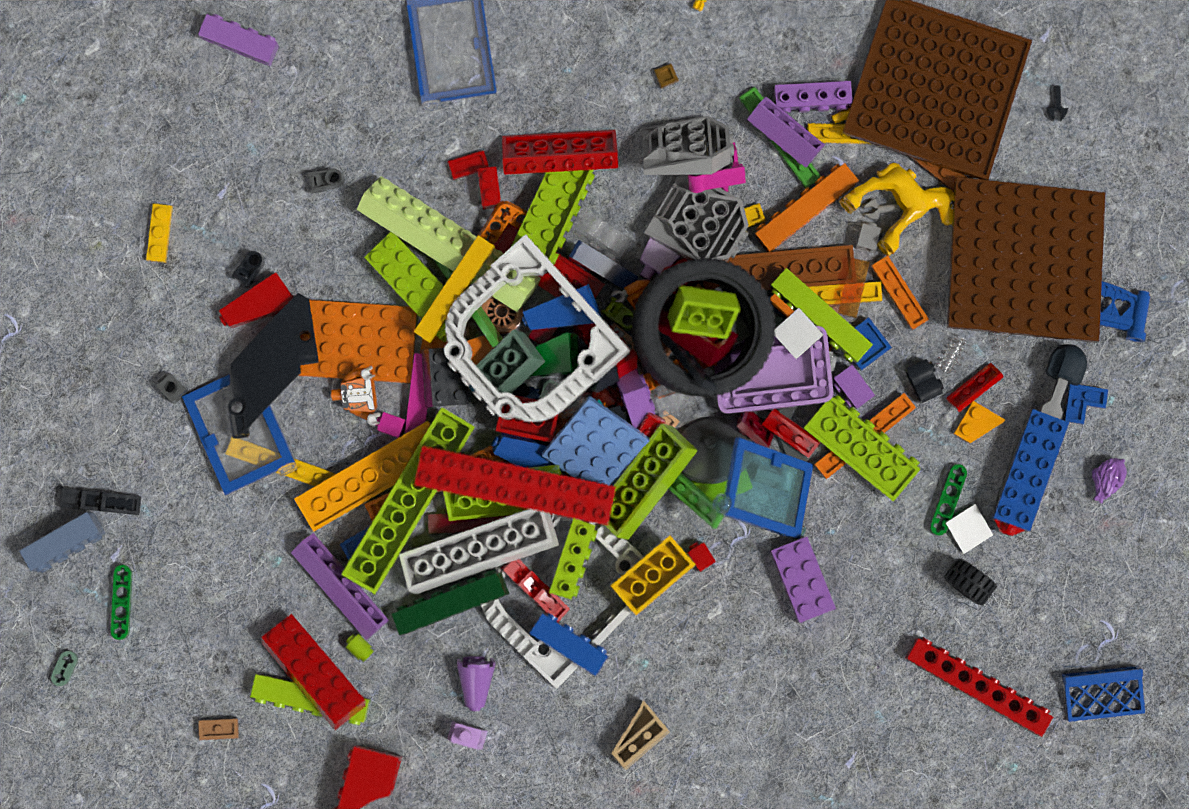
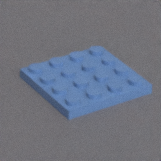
[542,396,650,486]

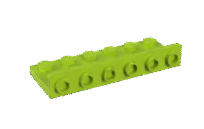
[511,170,595,265]
[804,394,921,502]

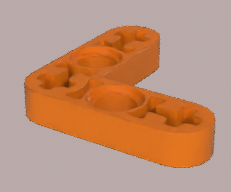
[477,201,528,245]

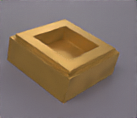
[654,63,679,89]

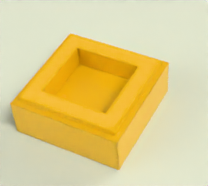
[744,203,766,228]

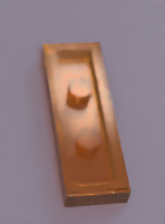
[838,258,870,318]

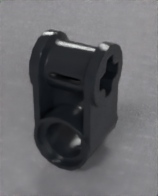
[231,251,265,289]

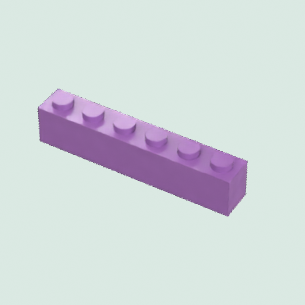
[291,533,389,640]

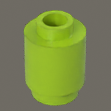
[345,634,374,662]

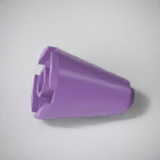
[457,656,496,711]

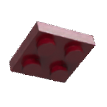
[737,411,774,448]

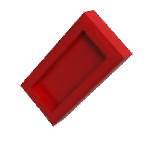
[448,150,489,180]

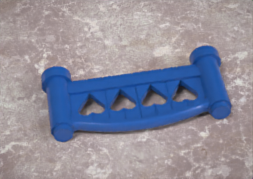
[1100,281,1150,342]

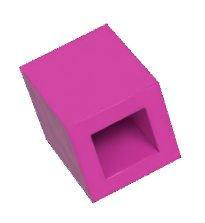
[375,412,406,438]

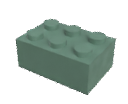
[476,330,545,394]

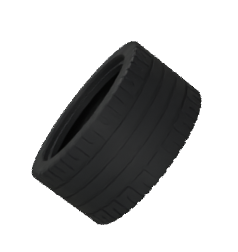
[631,258,776,396]

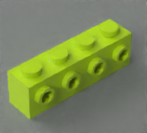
[549,518,598,600]

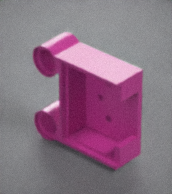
[688,142,746,193]

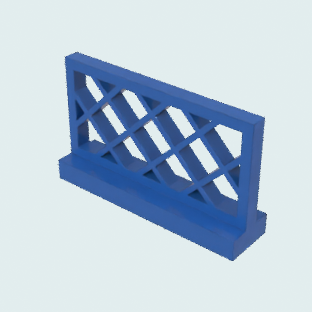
[1062,666,1145,722]

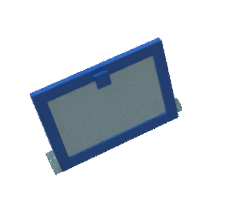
[713,438,814,539]

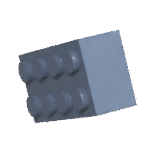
[19,512,106,573]

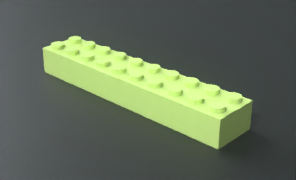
[356,176,541,312]

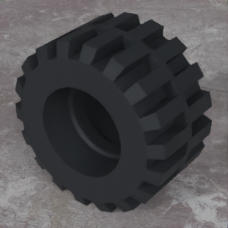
[944,558,997,606]

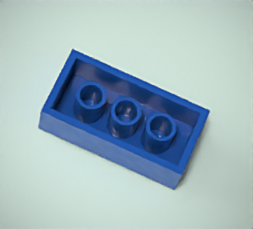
[530,612,609,676]

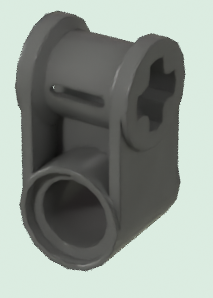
[306,168,345,194]

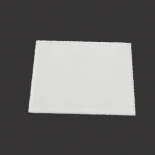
[774,308,823,359]
[946,504,993,554]

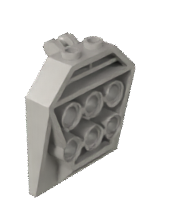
[642,116,734,175]
[644,175,749,262]

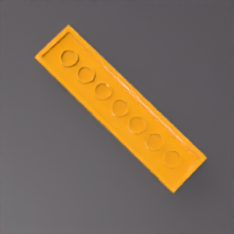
[294,421,430,532]

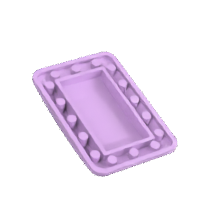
[714,326,833,414]

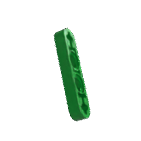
[929,464,967,536]
[111,565,133,640]

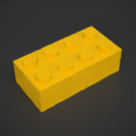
[611,535,695,616]

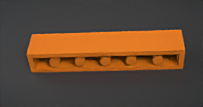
[754,163,859,252]

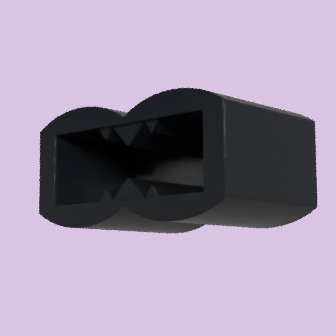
[904,359,944,404]

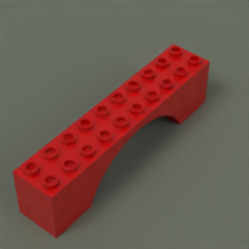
[414,446,616,525]
[334,745,402,809]

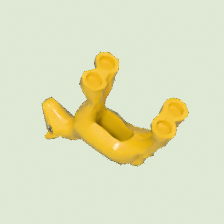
[839,162,954,256]

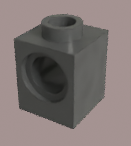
[156,373,189,404]

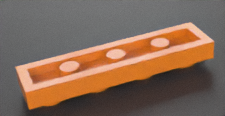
[871,255,929,330]

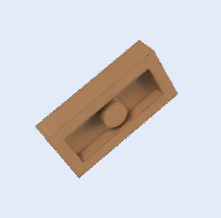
[199,719,239,740]

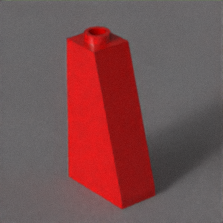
[219,272,294,328]

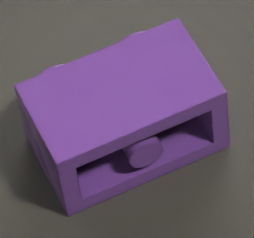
[832,365,875,409]

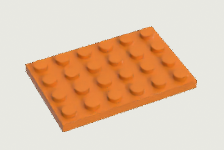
[298,300,417,384]

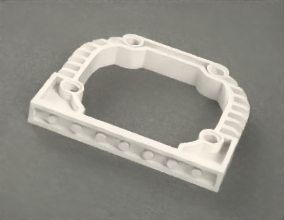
[444,234,630,422]
[481,514,644,689]

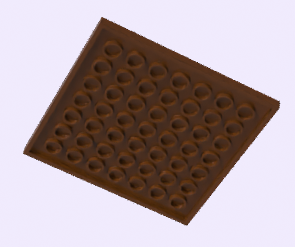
[842,0,1033,180]
[947,177,1106,343]

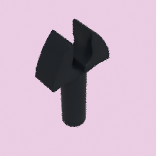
[1046,85,1068,122]

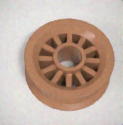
[481,296,523,334]

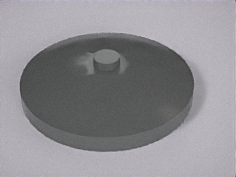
[681,418,752,484]

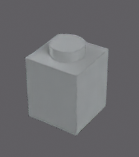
[855,222,881,253]

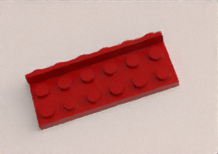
[502,130,618,175]

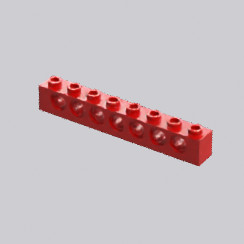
[905,637,1053,737]

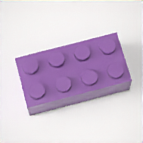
[770,537,836,623]

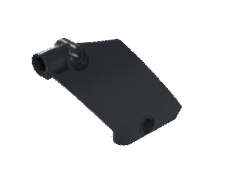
[228,293,319,439]

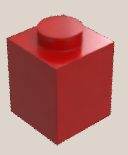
[687,542,716,572]

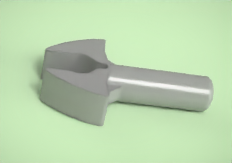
[863,199,900,221]

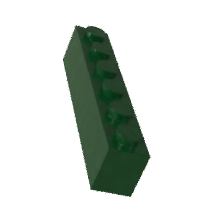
[392,570,509,636]

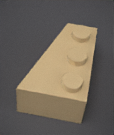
[612,700,670,770]

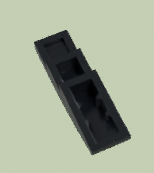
[59,488,141,515]

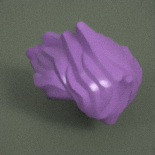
[1092,458,1127,503]

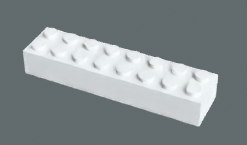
[399,509,559,594]

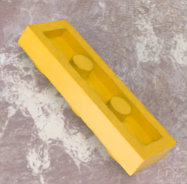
[146,204,173,263]

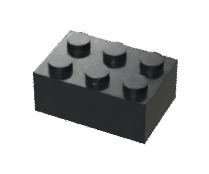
[421,347,469,407]

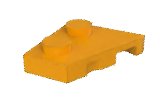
[953,401,1005,444]

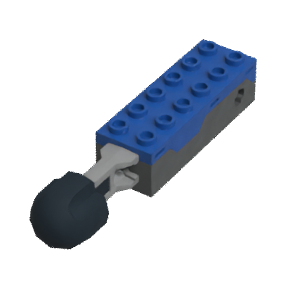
[989,344,1087,536]

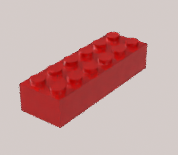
[261,614,366,730]

